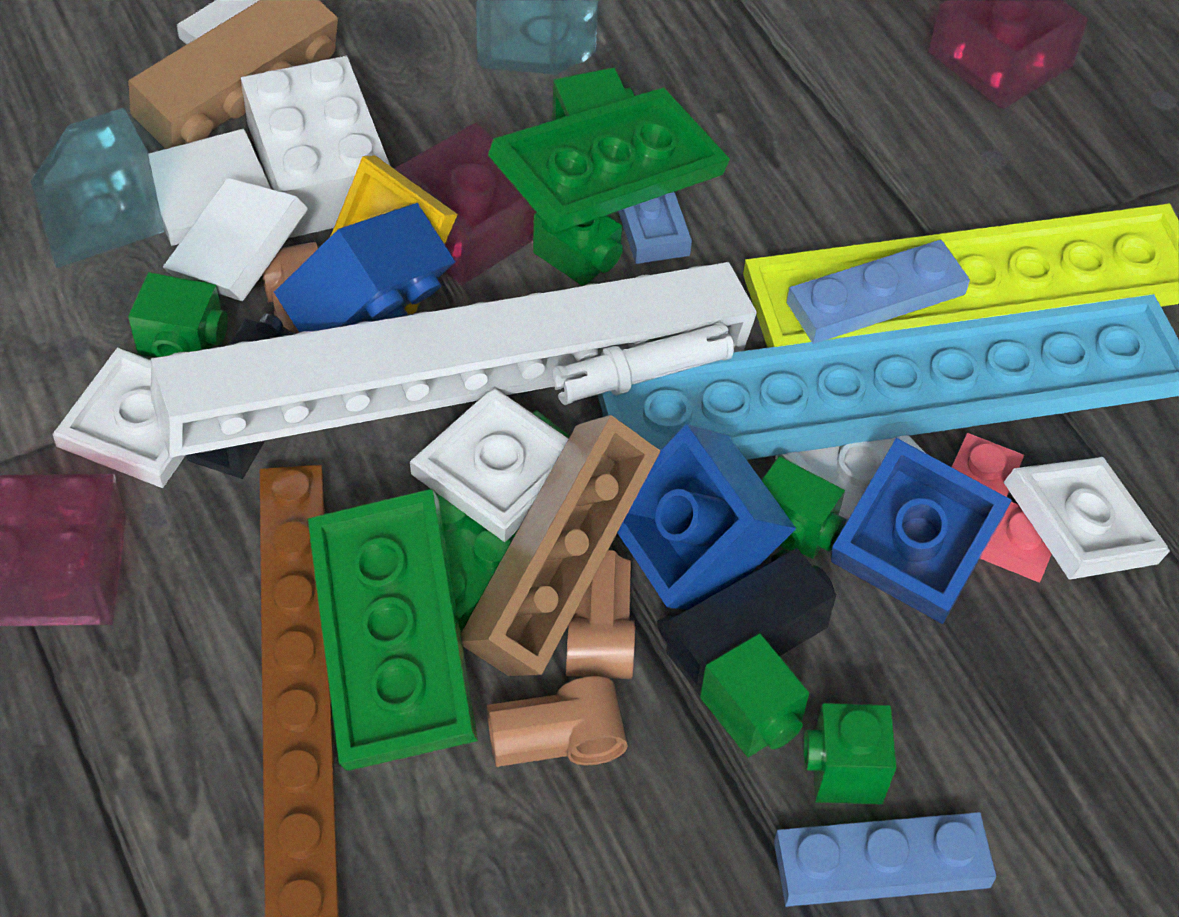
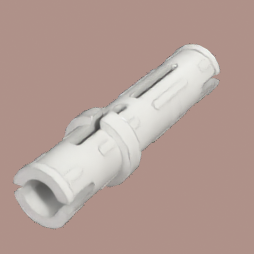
[552,322,733,405]

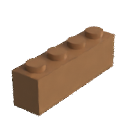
[128,0,338,149]
[461,415,660,676]

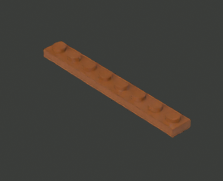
[259,465,339,917]

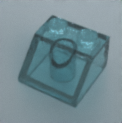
[476,0,598,75]
[30,108,165,268]

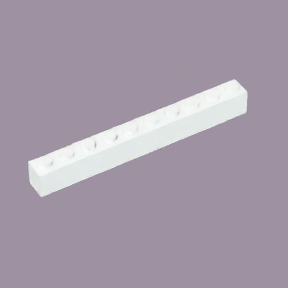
[151,262,757,458]

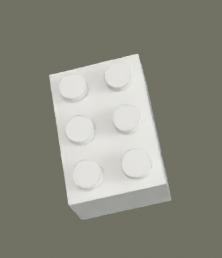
[241,56,390,238]

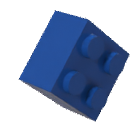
[274,203,456,333]
[617,424,796,610]
[831,438,1012,624]

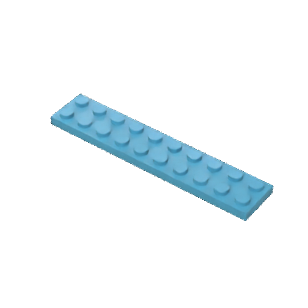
[598,294,1179,460]

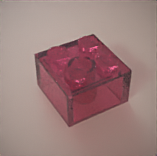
[929,0,1088,109]
[394,122,536,286]
[0,474,126,626]

